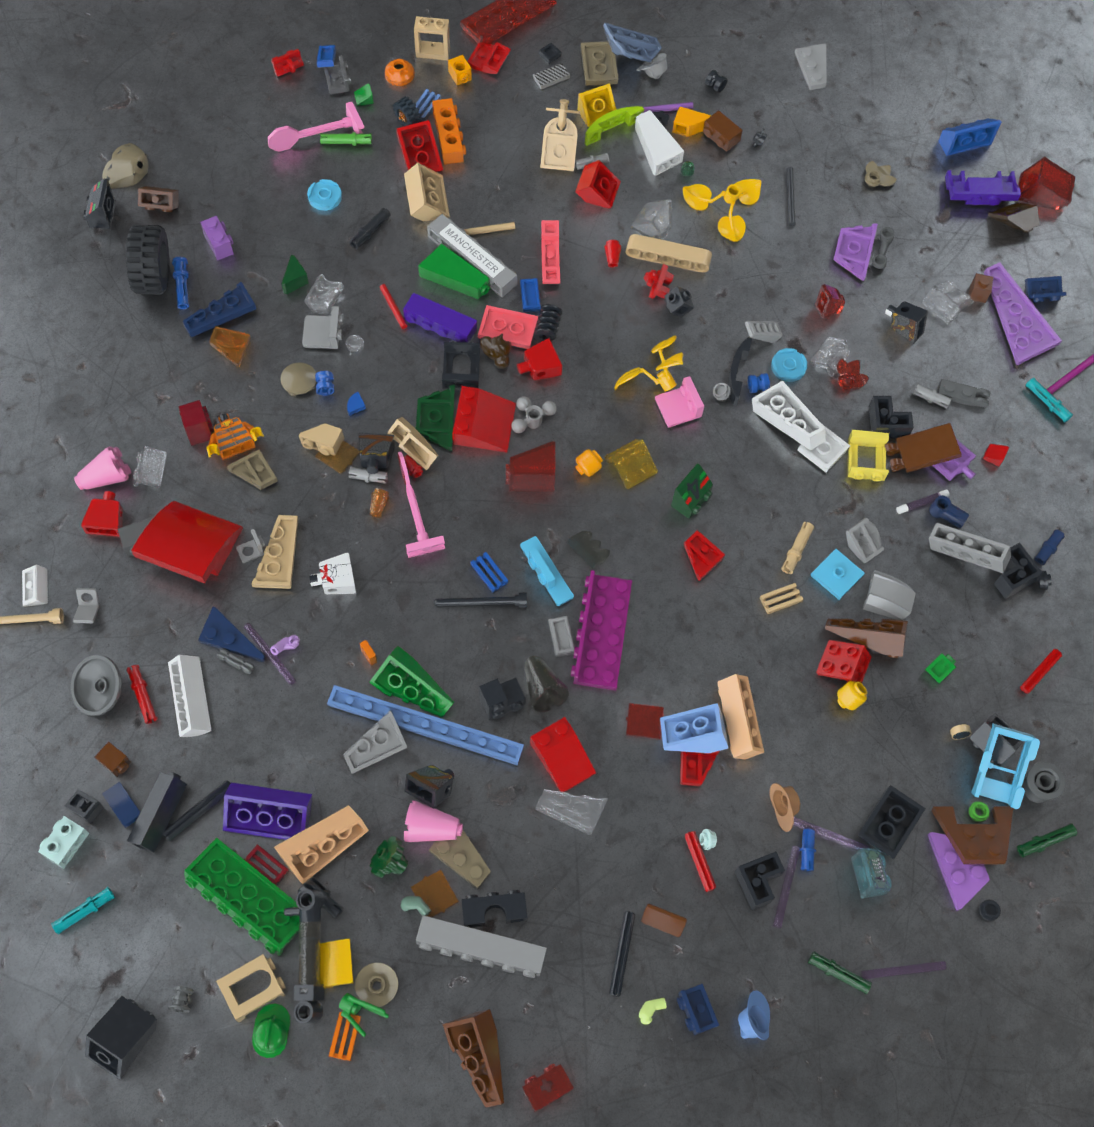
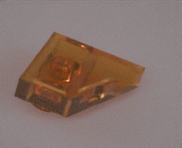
[209,326,251,367]

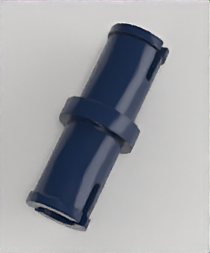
[1034,530,1065,565]

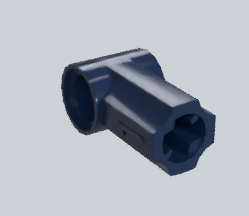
[929,495,969,528]

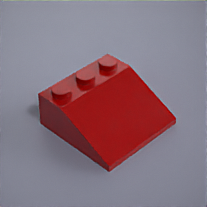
[452,386,516,452]

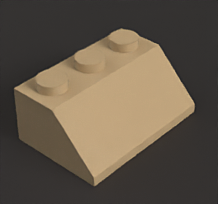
[404,163,450,221]

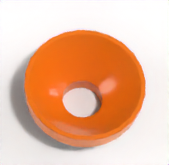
[385,59,415,86]

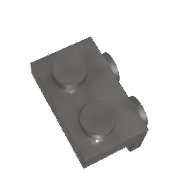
[324,55,351,94]

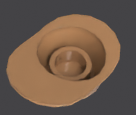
[769,783,800,832]

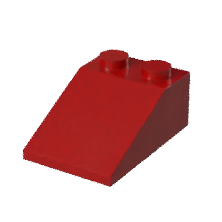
[396,120,443,172]
[530,717,596,794]

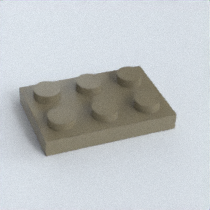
[581,42,618,86]

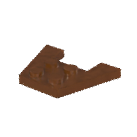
[932,806,1013,864]

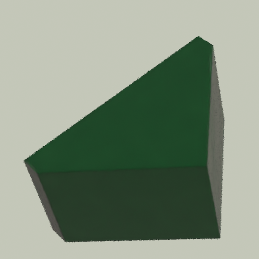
[281,255,309,294]

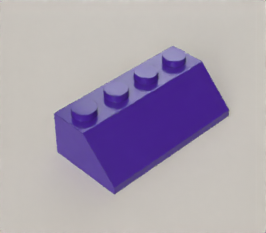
[223,782,312,840]

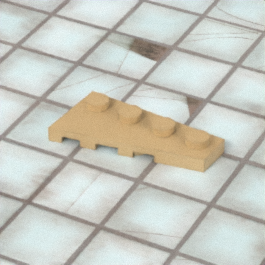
[251,515,298,589]

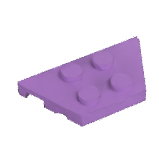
[833,223,878,281]
[928,832,990,911]

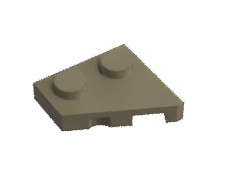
[227,450,278,490]

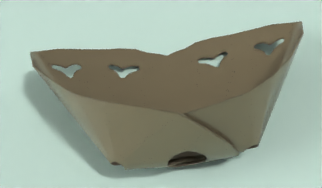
[102,143,149,189]

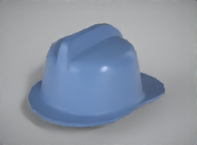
[738,991,770,1040]

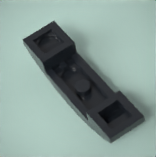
[728,336,752,406]

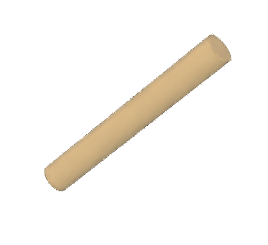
[464,222,515,236]

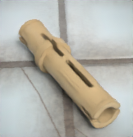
[781,522,814,574]

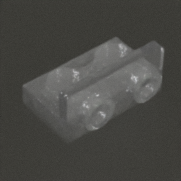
[132,446,167,488]

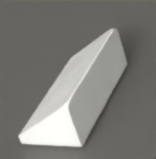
[22,565,48,607]

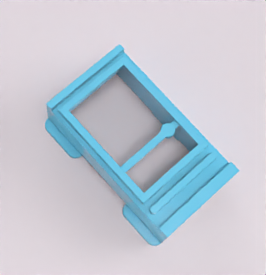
[971,723,1040,809]

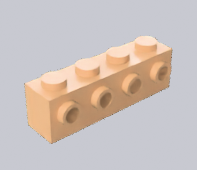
[717,674,764,760]

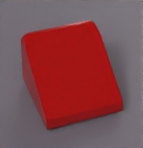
[982,444,1010,467]

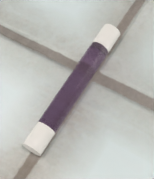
[896,489,950,514]

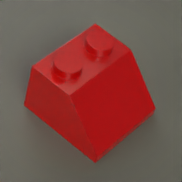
[575,160,621,209]

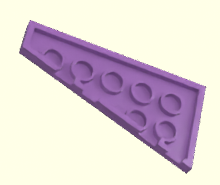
[984,262,1062,365]

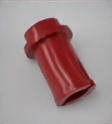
[404,455,423,478]

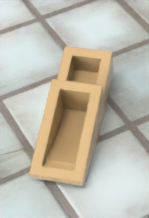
[387,417,438,470]

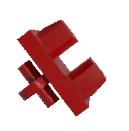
[271,49,304,77]
[644,264,674,299]

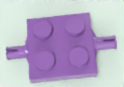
[932,439,976,481]

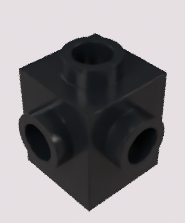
[664,286,694,317]

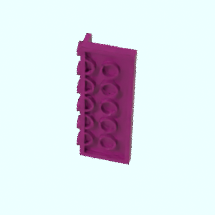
[570,570,632,691]

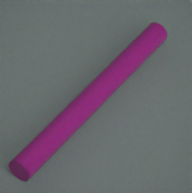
[1047,354,1094,394]

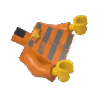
[206,414,264,460]

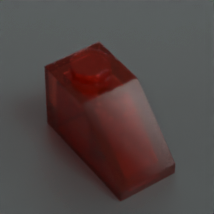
[815,284,845,319]

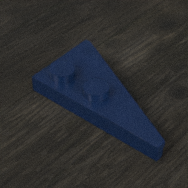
[198,607,265,663]

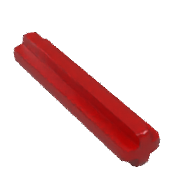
[1020,649,1062,694]
[685,831,716,892]

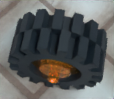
[393,96,422,126]

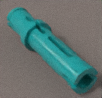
[1025,377,1073,422]
[51,886,115,935]

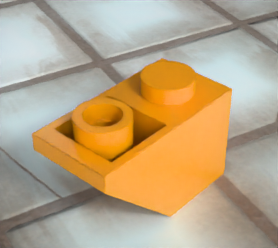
[672,107,711,137]

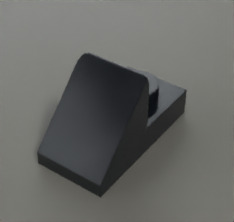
[65,789,104,824]

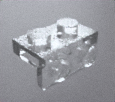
[304,274,344,314]
[810,337,850,377]

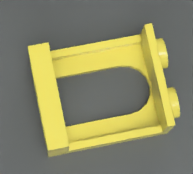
[848,430,889,482]

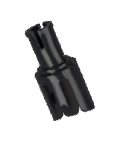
[298,876,344,919]

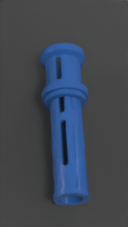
[172,257,189,310]

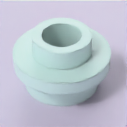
[699,829,717,850]

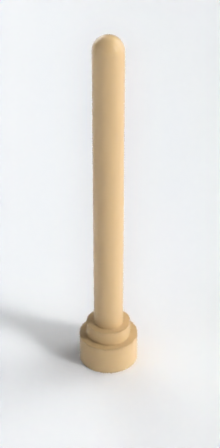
[0,608,64,624]

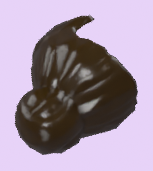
[480,334,512,369]

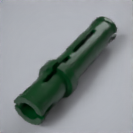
[1017,823,1077,858]
[808,951,872,995]

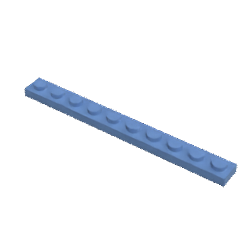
[327,685,524,765]

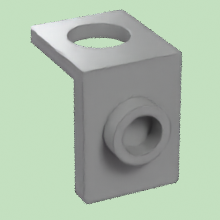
[236,529,265,563]
[73,588,99,623]

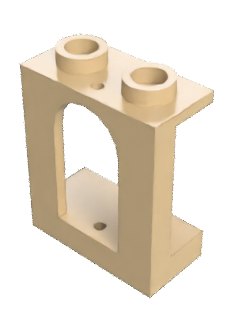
[216,954,286,1022]

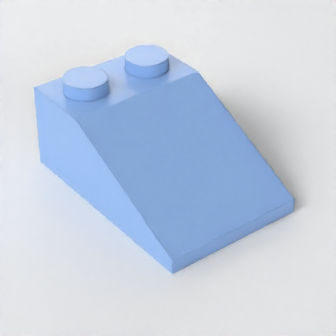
[660,703,729,753]

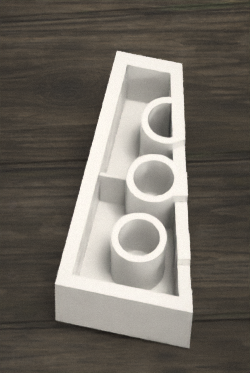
[752,381,826,450]

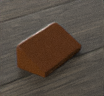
[641,904,687,937]

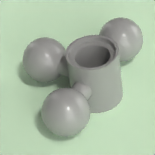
[511,396,556,433]

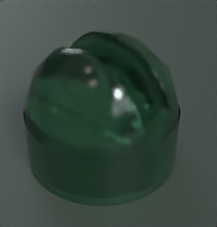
[681,161,695,176]

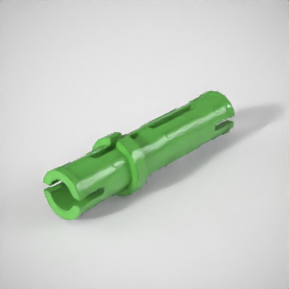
[320,132,372,146]

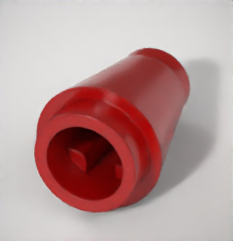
[604,240,622,267]

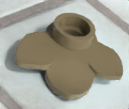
[865,161,897,187]

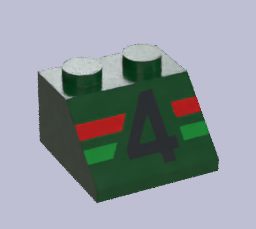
[671,463,713,519]

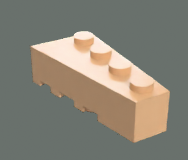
[274,805,369,884]

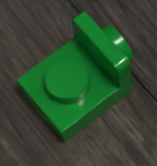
[925,653,957,684]

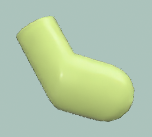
[639,998,666,1024]

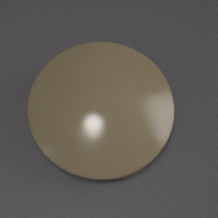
[280,363,316,396]

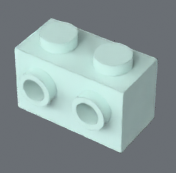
[38,816,89,869]

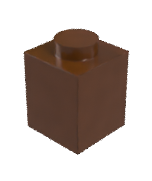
[968,273,994,303]
[94,741,131,777]

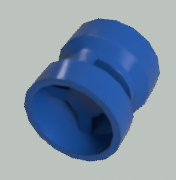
[315,371,334,396]
[748,373,770,393]

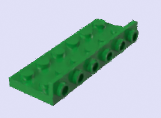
[184,838,307,956]

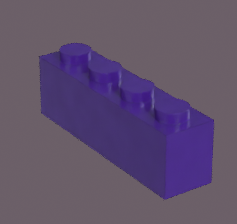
[403,293,477,342]

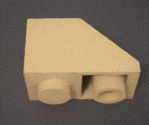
[299,423,344,456]

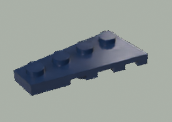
[182,282,256,337]

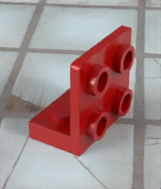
[816,640,872,683]

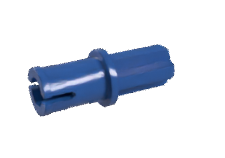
[800,829,816,871]

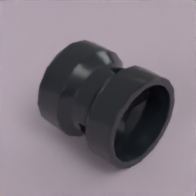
[705,70,728,93]

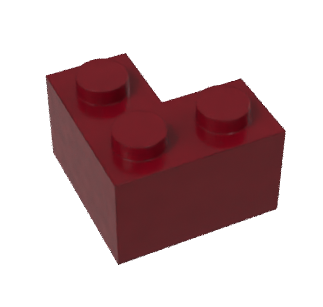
[178,400,214,446]

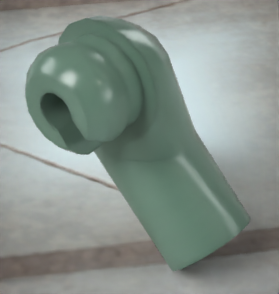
[401,896,432,916]

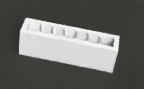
[168,655,212,737]

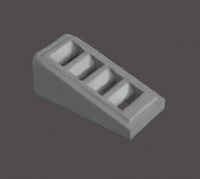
[745,321,782,343]

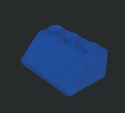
[938,118,1002,156]

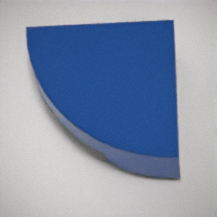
[347,392,366,416]

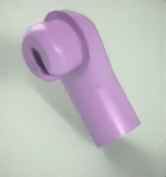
[270,635,300,655]

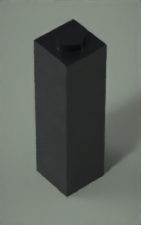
[127,772,187,853]

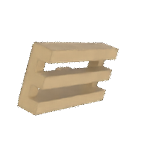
[760,583,803,614]

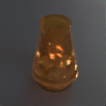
[369,488,389,518]

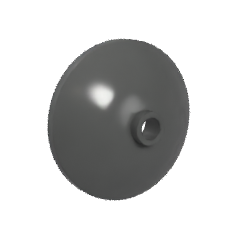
[70,655,122,716]

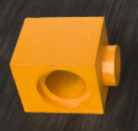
[448,55,472,85]

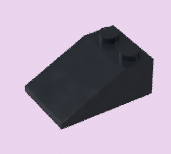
[858,785,926,860]

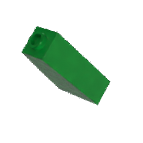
[418,244,490,299]

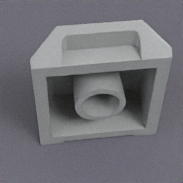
[863,570,916,620]

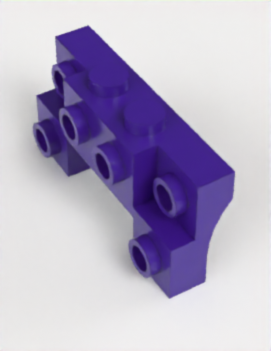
[945,170,1021,206]

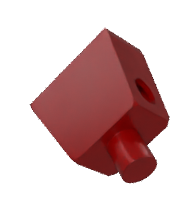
[517,338,562,380]
[81,491,123,537]

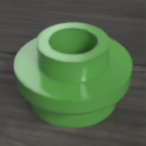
[969,801,990,822]

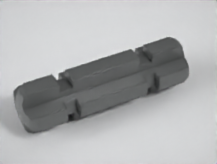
[217,648,254,674]

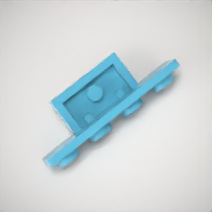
[520,536,574,606]

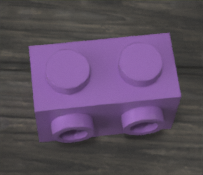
[200,216,234,261]

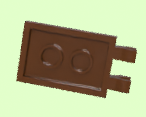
[885,423,962,473]

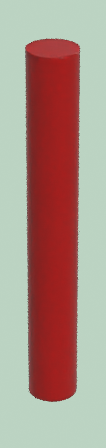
[379,284,408,329]

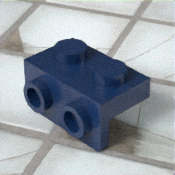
[1025,276,1067,303]
[677,983,719,1036]

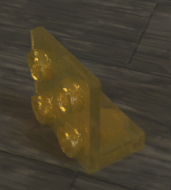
[604,439,658,489]

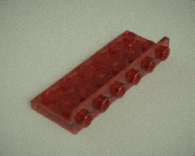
[460,0,557,48]

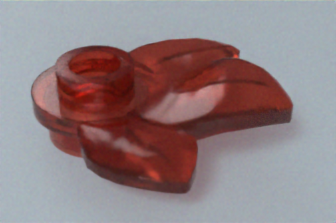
[837,358,869,390]

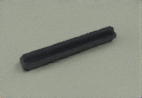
[163,780,231,841]
[609,911,635,997]

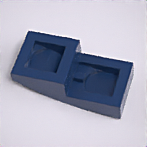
[102,781,141,828]

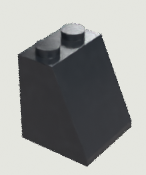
[85,996,157,1080]

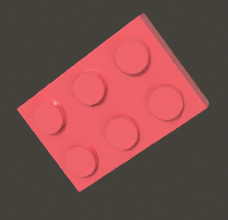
[478,305,538,349]

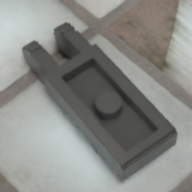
[938,379,991,408]

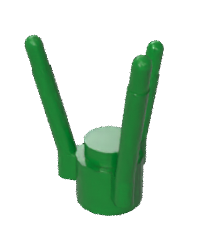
[339,993,389,1037]

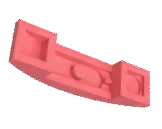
[541,220,560,284]

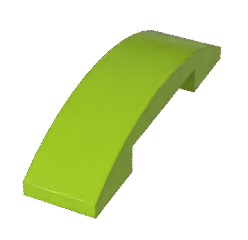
[585,106,644,146]

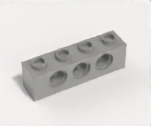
[929,523,1011,573]

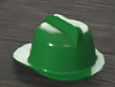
[252,1003,290,1058]

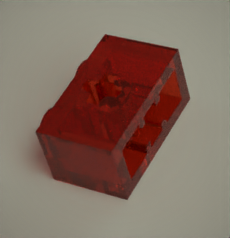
[522,1063,574,1113]

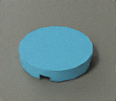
[307,179,342,211]
[771,348,807,382]

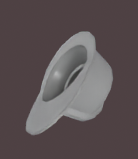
[637,53,667,79]

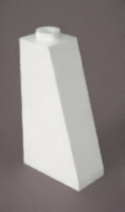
[635,110,684,176]

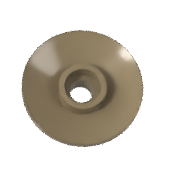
[355,963,398,1007]

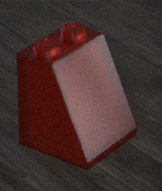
[1018,157,1075,211]
[506,441,555,492]

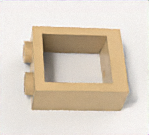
[414,16,450,60]

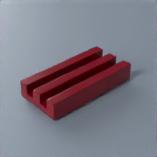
[244,844,289,886]

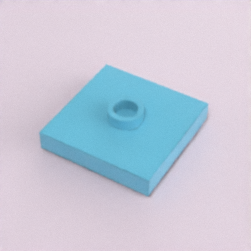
[810,549,865,600]

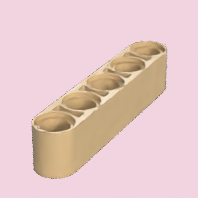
[625,234,712,273]

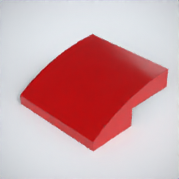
[467,39,511,74]

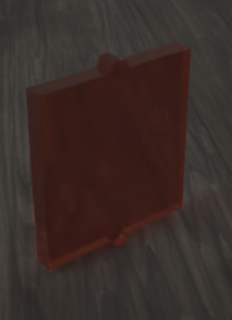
[625,703,664,740]

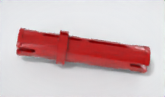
[126,665,158,724]

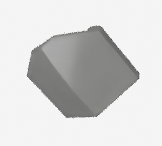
[846,518,884,563]

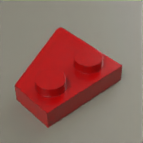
[684,530,725,581]
[680,751,720,786]

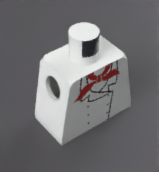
[309,553,356,595]

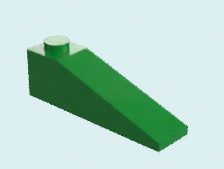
[369,646,454,717]

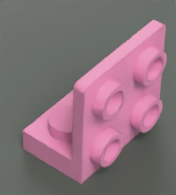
[655,376,704,427]

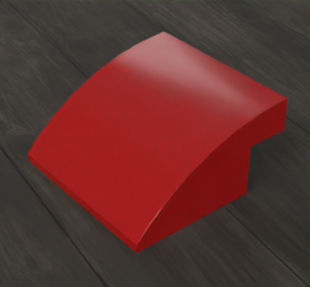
[131,501,243,584]

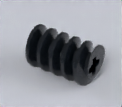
[533,304,563,342]

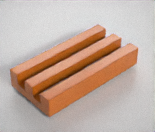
[329,1012,361,1061]

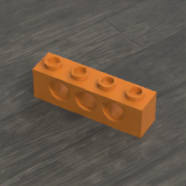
[432,98,466,165]

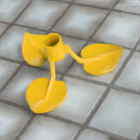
[683,179,762,242]
[614,335,684,392]

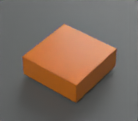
[359,640,377,666]

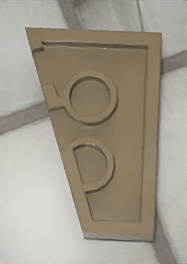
[429,830,491,889]

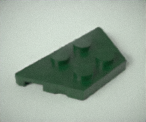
[416,385,455,451]

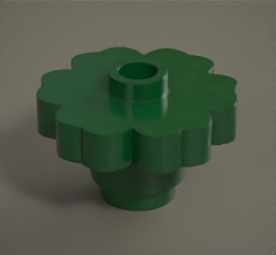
[370,836,408,878]

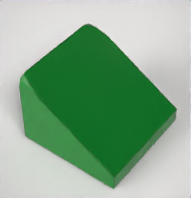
[354,83,374,107]

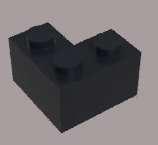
[868,396,914,438]
[994,542,1043,599]
[479,678,526,720]
[735,851,785,910]

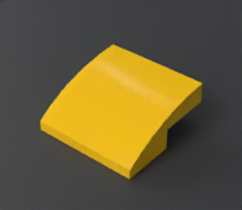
[313,939,354,989]

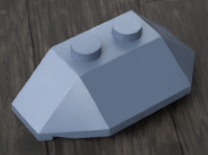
[603,23,662,62]

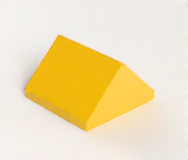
[577,84,616,127]

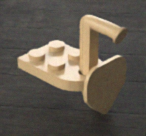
[540,99,580,171]

